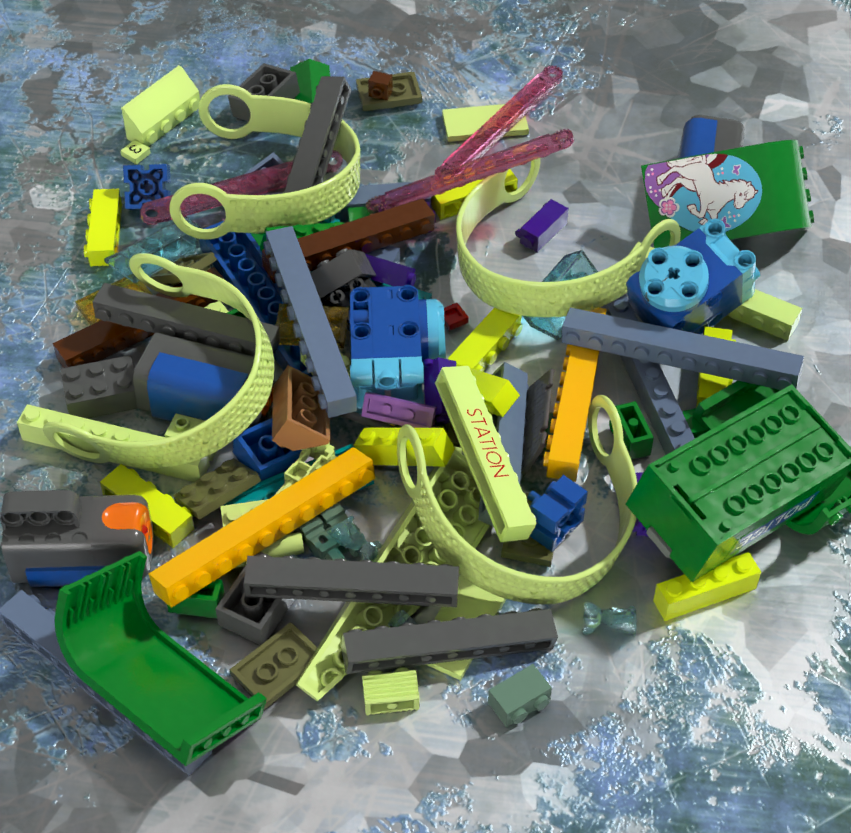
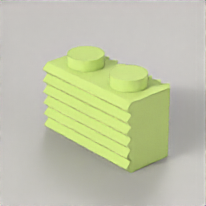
[362,668,420,715]

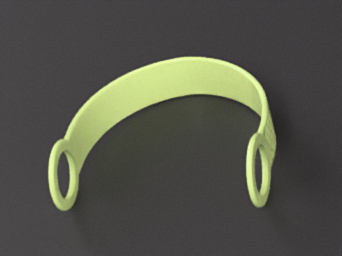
[169,84,361,240]
[456,143,681,317]
[43,253,274,469]
[397,395,637,604]

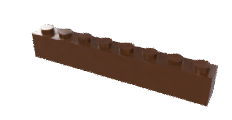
[262,198,435,283]
[53,267,225,368]

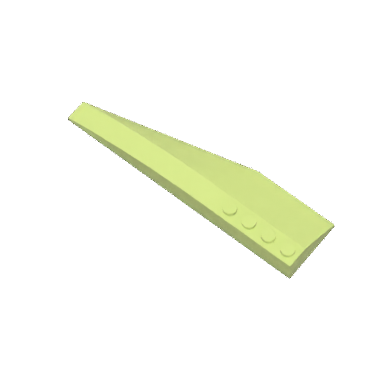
[296,449,490,701]

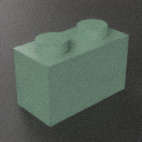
[488,664,552,727]

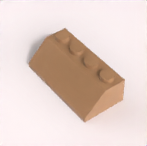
[272,365,330,451]

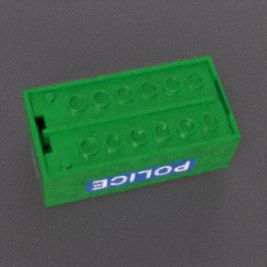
[625,384,851,582]

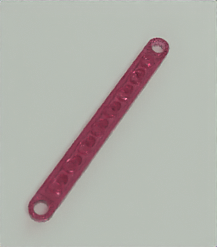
[435,65,563,185]
[366,129,574,215]
[140,150,343,225]

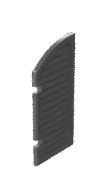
[521,369,554,478]

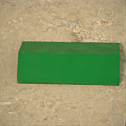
[290,59,330,103]

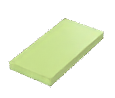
[442,102,529,142]
[426,575,506,680]

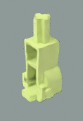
[274,442,336,496]

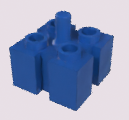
[123,164,171,210]
[527,475,588,552]

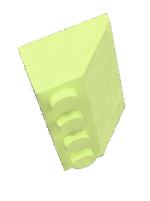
[121,66,200,147]

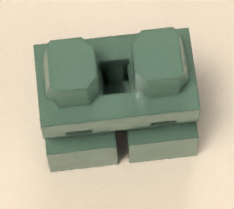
[294,502,365,560]

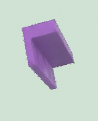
[361,392,438,428]

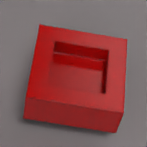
[444,303,469,331]

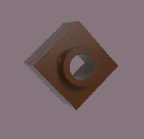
[368,71,393,101]

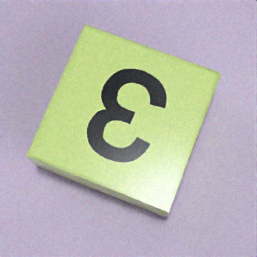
[121,140,151,165]

